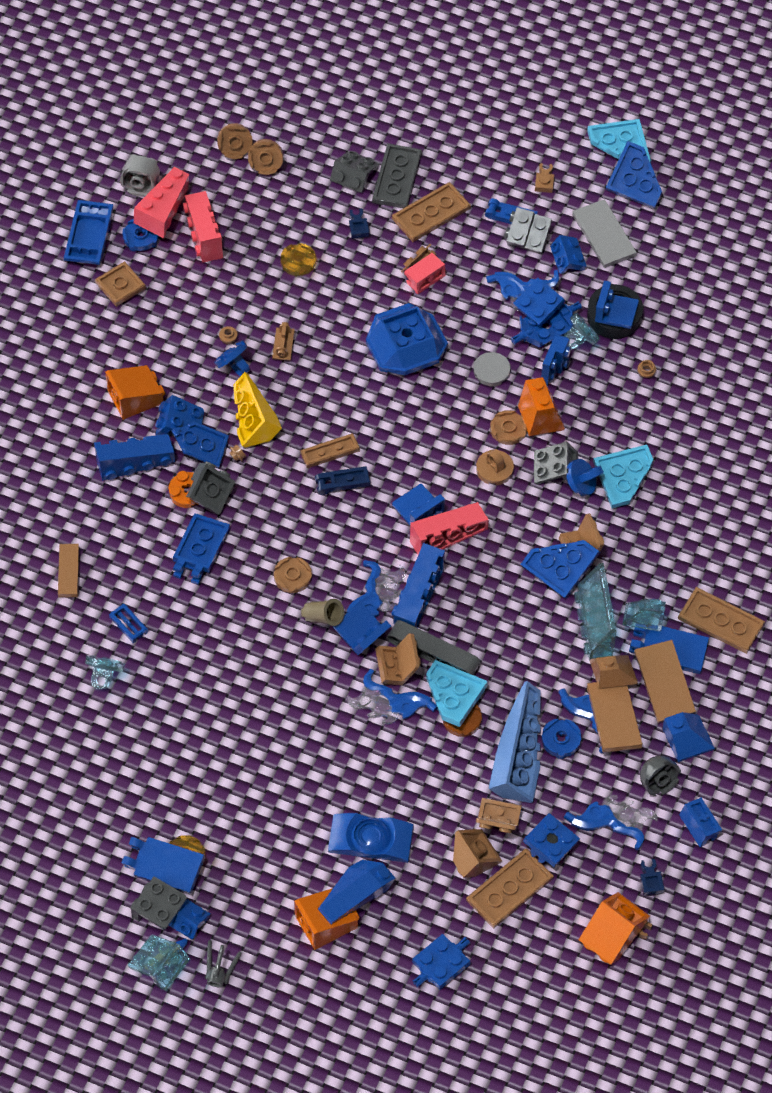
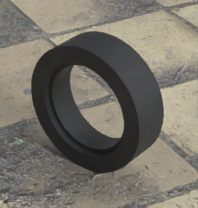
[587,284,643,339]

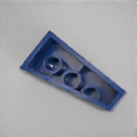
[94,434,175,481]
[391,543,445,628]

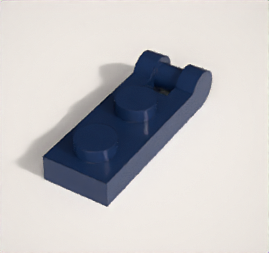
[315,466,370,495]

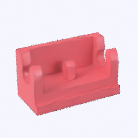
[404,253,446,294]

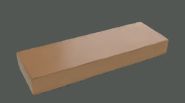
[300,433,360,468]
[58,544,79,598]

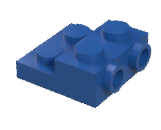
[541,335,571,386]

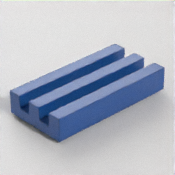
[109,604,148,643]

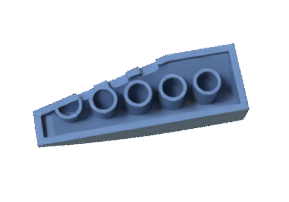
[489,681,541,803]

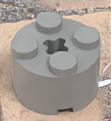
[120,154,160,197]

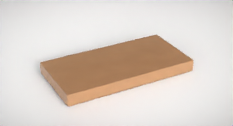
[392,182,471,242]
[678,587,765,654]
[634,640,696,723]
[587,682,642,752]
[466,848,554,929]

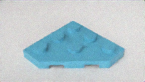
[587,119,651,163]
[593,445,653,508]
[426,660,488,727]

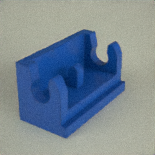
[679,797,722,847]

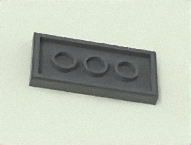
[372,143,422,208]

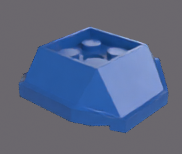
[366,303,448,375]

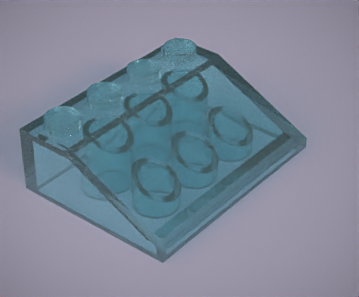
[574,563,616,661]

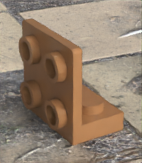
[559,513,604,566]

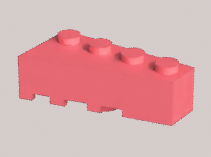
[134,167,189,238]
[182,191,223,263]
[410,502,489,555]

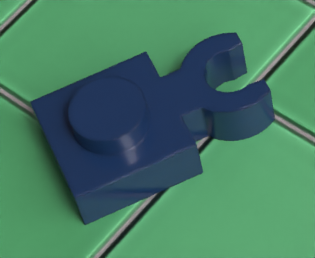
[349,208,369,239]
[640,859,664,896]

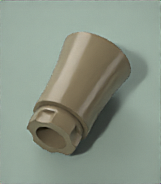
[301,599,344,626]

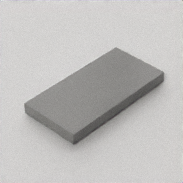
[572,199,637,268]

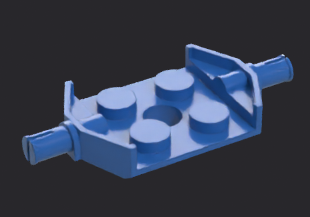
[511,301,582,347]

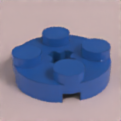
[123,219,159,252]
[541,719,581,759]

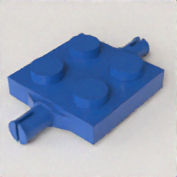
[412,934,471,990]

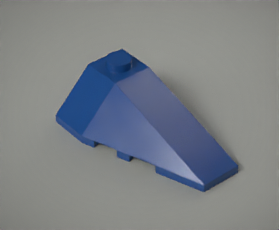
[318,859,396,924]

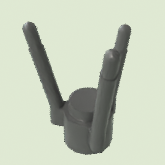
[205,940,242,988]

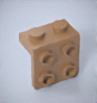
[375,633,420,685]
[476,798,522,833]

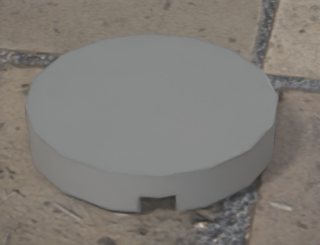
[473,352,510,386]

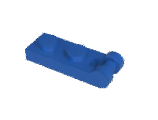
[485,198,538,224]

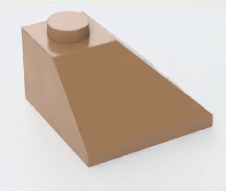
[590,655,637,688]
[453,829,502,878]

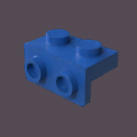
[550,235,587,274]
[169,899,210,939]

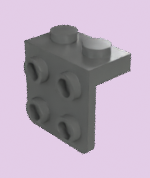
[330,151,379,193]
[130,876,187,929]

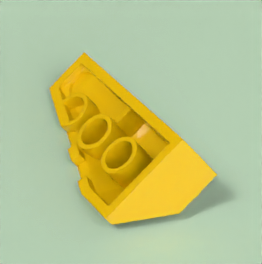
[233,372,282,448]

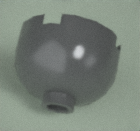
[640,756,681,796]

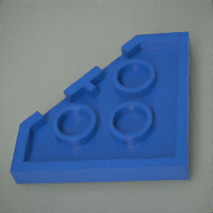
[606,141,662,209]
[520,540,601,599]

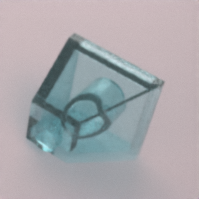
[622,599,666,631]

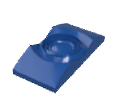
[64,200,113,265]
[328,813,413,863]

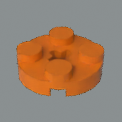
[168,471,199,508]

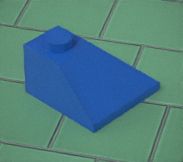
[662,712,715,762]

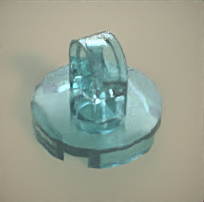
[564,313,600,349]
[85,655,125,690]

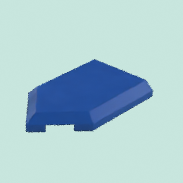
[172,421,229,468]

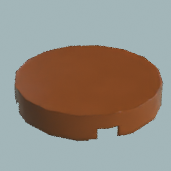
[443,704,482,737]

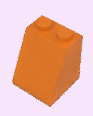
[105,365,165,420]
[518,377,565,436]
[294,888,359,950]
[579,892,651,964]

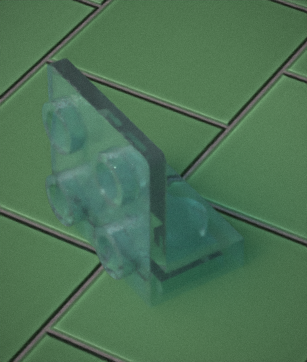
[128,934,190,991]

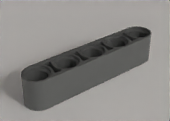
[387,620,481,675]

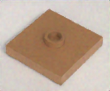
[95,261,146,307]

